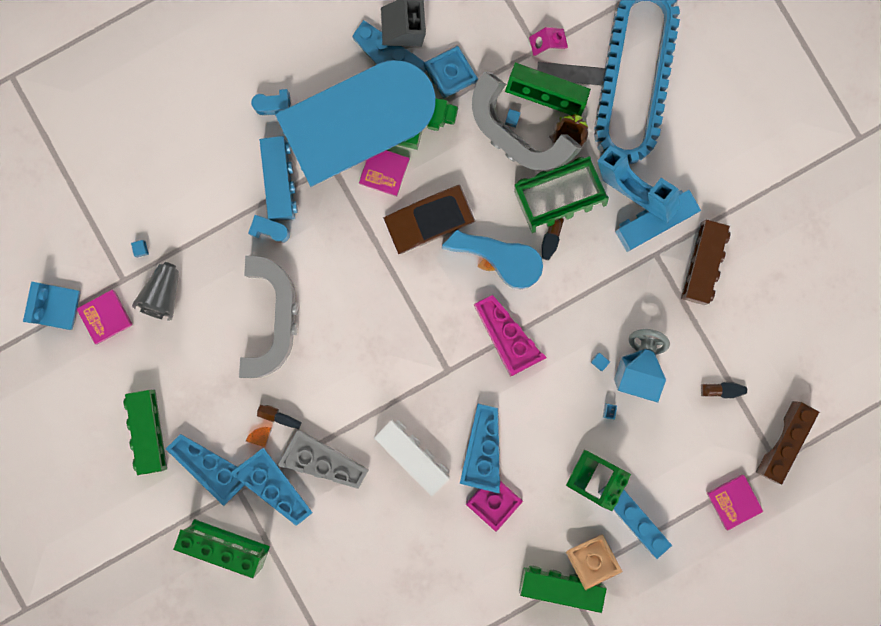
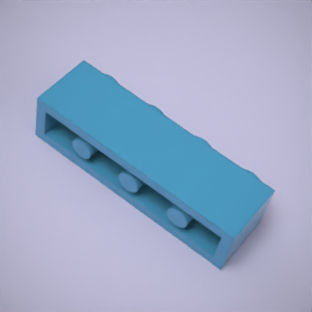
[259,136,298,221]
[615,190,701,252]
[598,486,672,559]

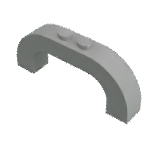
[472,71,582,170]
[239,256,298,378]

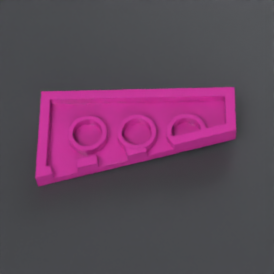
[474,295,547,377]

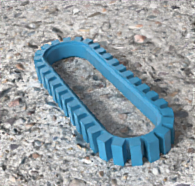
[594,0,680,165]

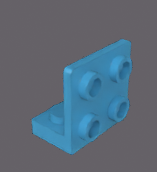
[23,281,80,330]

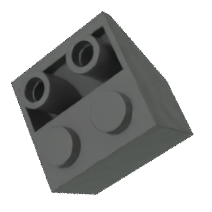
[380,0,426,47]

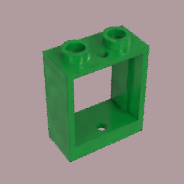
[566,449,631,511]

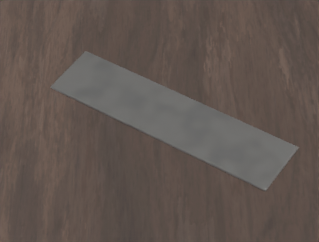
[537,62,606,86]

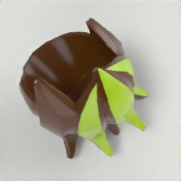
[549,114,589,146]

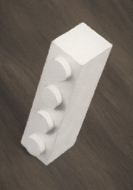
[374,419,449,496]

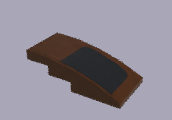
[383,185,476,254]

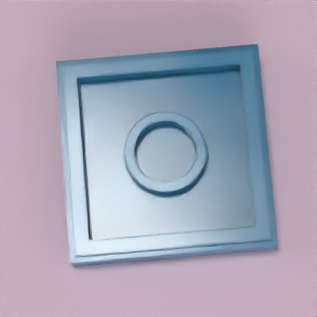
[424,46,478,99]

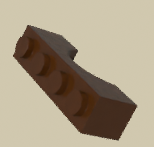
[756,401,820,485]

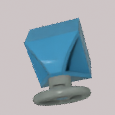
[614,329,670,403]

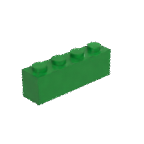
[505,62,591,116]
[123,389,167,475]
[519,566,607,613]

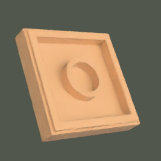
[566,534,623,590]

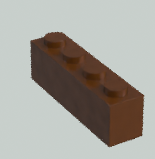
[681,219,731,305]

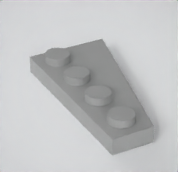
[277,430,369,488]

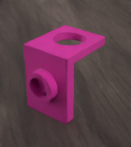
[529,27,568,56]

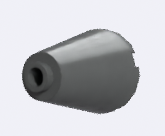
[132,262,179,321]

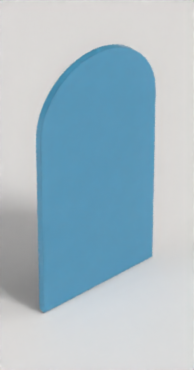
[275,60,435,187]

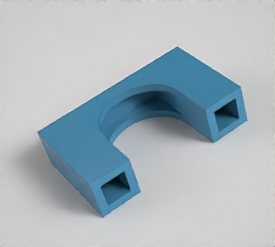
[598,145,680,224]

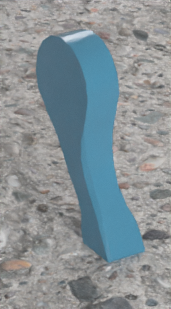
[442,230,543,290]

